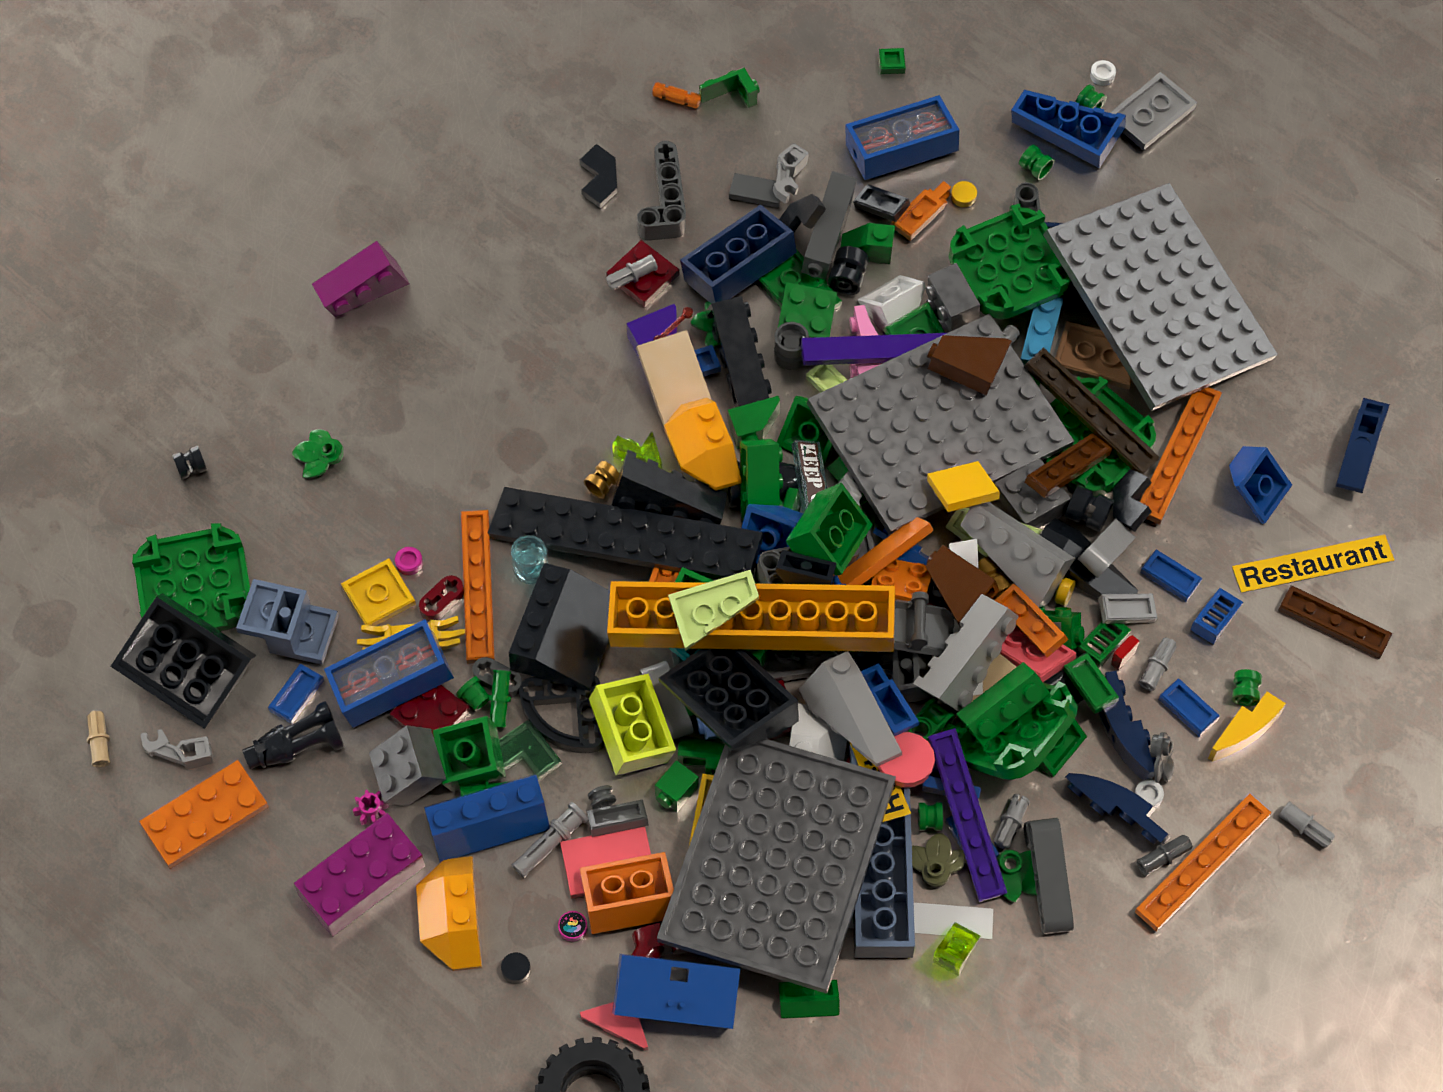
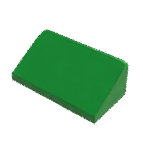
[779,980,840,1018]

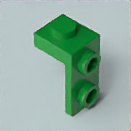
[699,67,760,108]
[1039,606,1085,650]

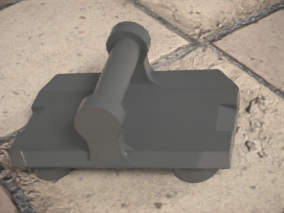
[894,591,954,657]

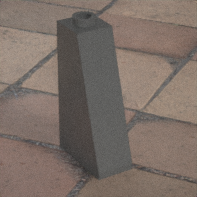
[801,171,857,280]

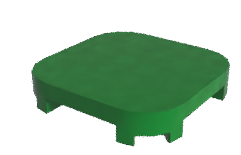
[948,204,1072,319]
[1042,376,1156,497]
[132,523,251,631]
[943,681,1078,780]

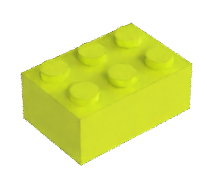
[589,673,676,775]

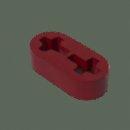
[419,575,464,621]

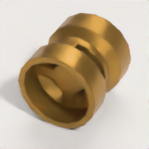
[583,461,619,499]

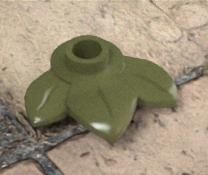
[912,833,966,887]

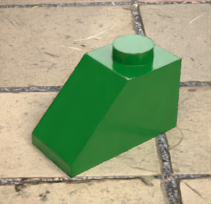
[840,223,895,264]
[727,396,780,449]

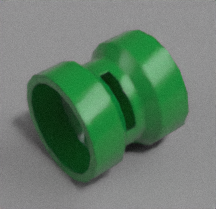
[1019,144,1055,180]
[1232,669,1263,706]

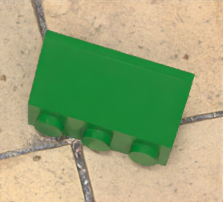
[786,483,873,576]

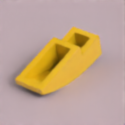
[1208,691,1286,762]

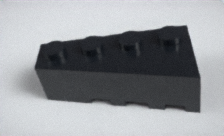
[705,296,772,407]
[611,450,727,525]

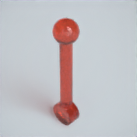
[653,307,693,341]

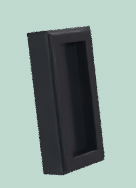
[853,184,910,222]

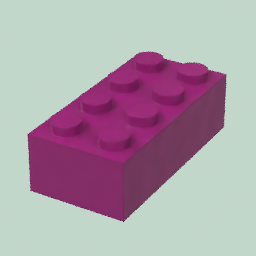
[294,813,425,937]

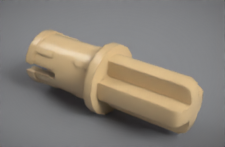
[87,711,111,768]

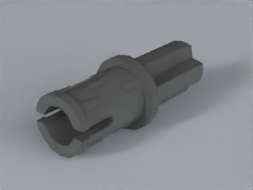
[1137,835,1193,876]

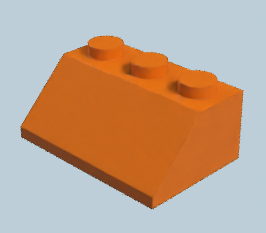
[580,852,674,934]

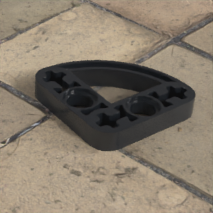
[519,676,604,753]

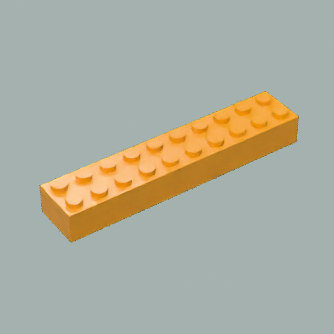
[607,581,895,652]

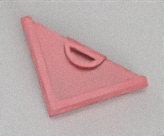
[580,1002,648,1051]

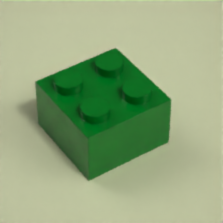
[433,716,506,792]

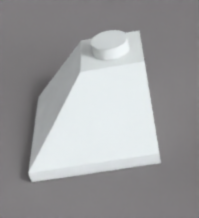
[858,275,926,331]
[789,703,847,761]

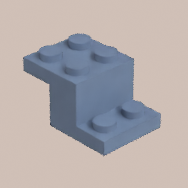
[236,579,339,665]

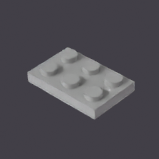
[1110,72,1197,150]

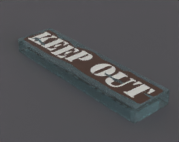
[792,440,827,513]

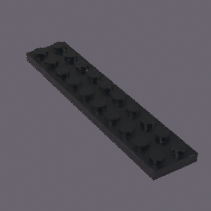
[488,487,764,580]

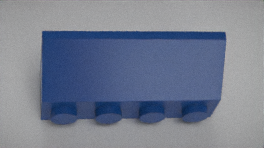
[424,774,550,862]

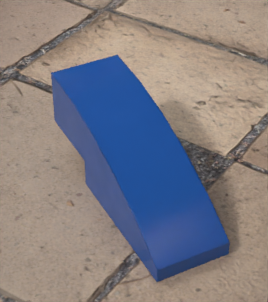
[861,663,919,736]

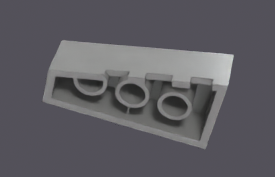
[960,502,1075,607]
[913,594,1019,712]

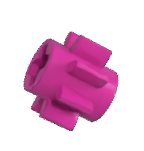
[353,790,389,825]

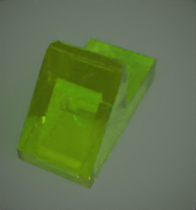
[612,431,662,469]
[933,922,980,976]

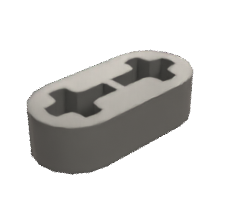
[473,657,522,698]

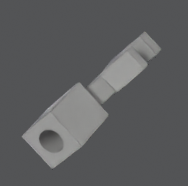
[773,143,809,204]
[141,729,214,770]

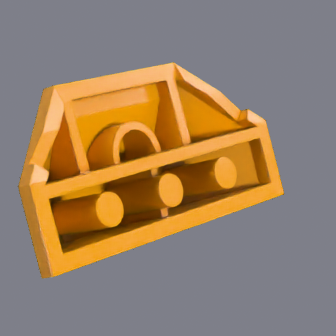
[664,398,742,490]
[416,856,482,971]

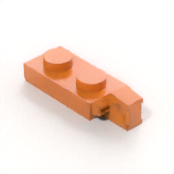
[891,181,951,241]

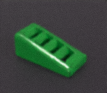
[1076,621,1131,669]

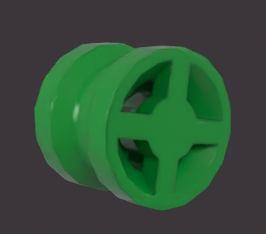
[1075,84,1107,109]
[918,802,943,831]

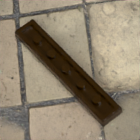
[1024,347,1160,475]

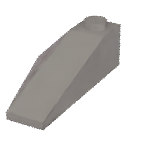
[799,651,902,767]

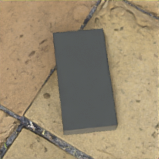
[729,173,781,208]
[587,799,649,837]

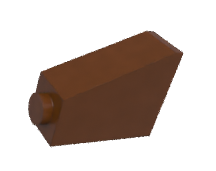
[927,335,1012,396]
[926,545,999,629]

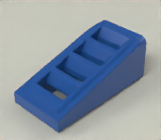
[1190,588,1243,645]

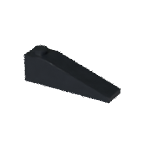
[1040,518,1139,600]

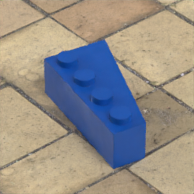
[1011,90,1126,168]

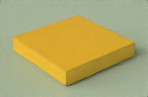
[927,461,1000,512]
[341,558,416,626]

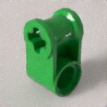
[908,697,956,742]

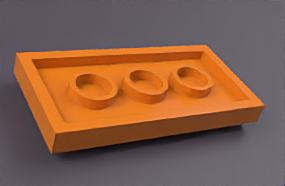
[139,760,269,869]

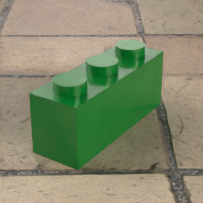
[740,439,783,522]
[957,662,1050,746]

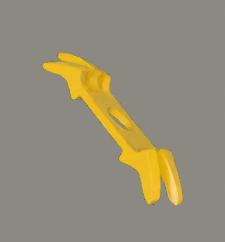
[357,616,465,650]

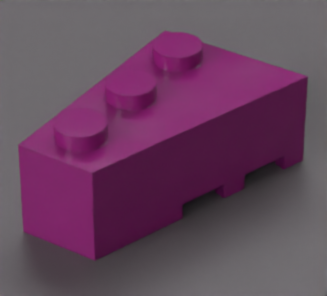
[312,241,410,317]

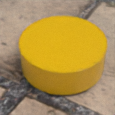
[951,181,977,207]
[1055,578,1075,607]

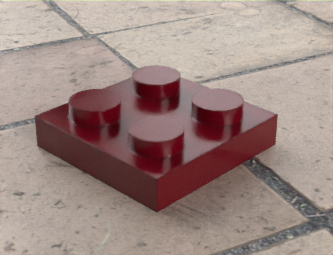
[606,240,680,307]
[390,685,470,737]

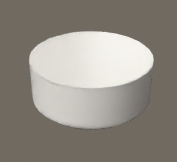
[1090,60,1116,86]
[1134,779,1164,808]

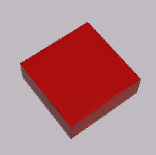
[1111,635,1140,671]

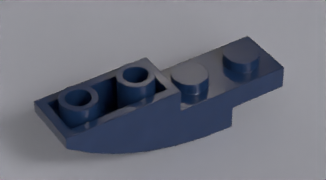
[1336,398,1390,494]
[1098,671,1156,780]
[1065,773,1171,845]

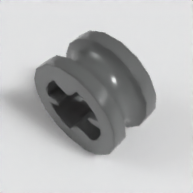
[588,785,616,809]

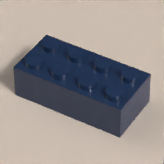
[680,205,797,304]

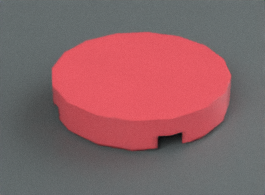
[878,732,935,787]

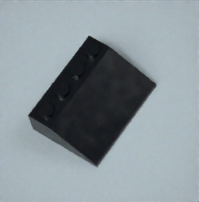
[509,563,610,691]
[110,593,256,729]
[659,649,799,750]

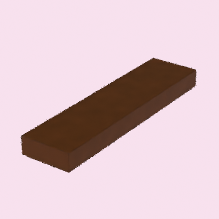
[1024,433,1113,498]
[1278,585,1393,659]

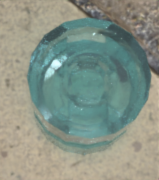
[511,535,548,584]

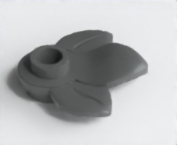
[1150,732,1174,783]

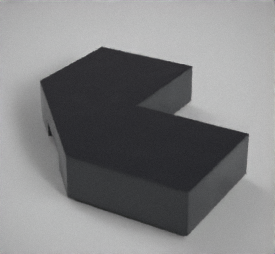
[579,144,618,209]
[779,194,826,233]
[1113,469,1152,532]

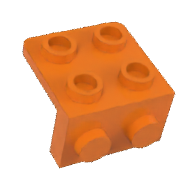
[871,559,931,601]

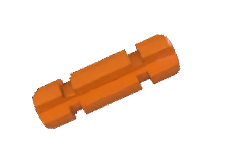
[652,82,701,109]

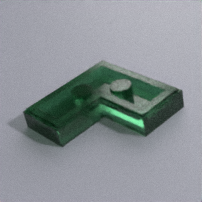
[499,719,562,780]

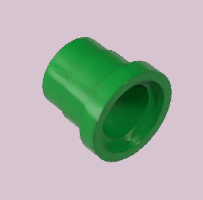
[456,676,489,711]

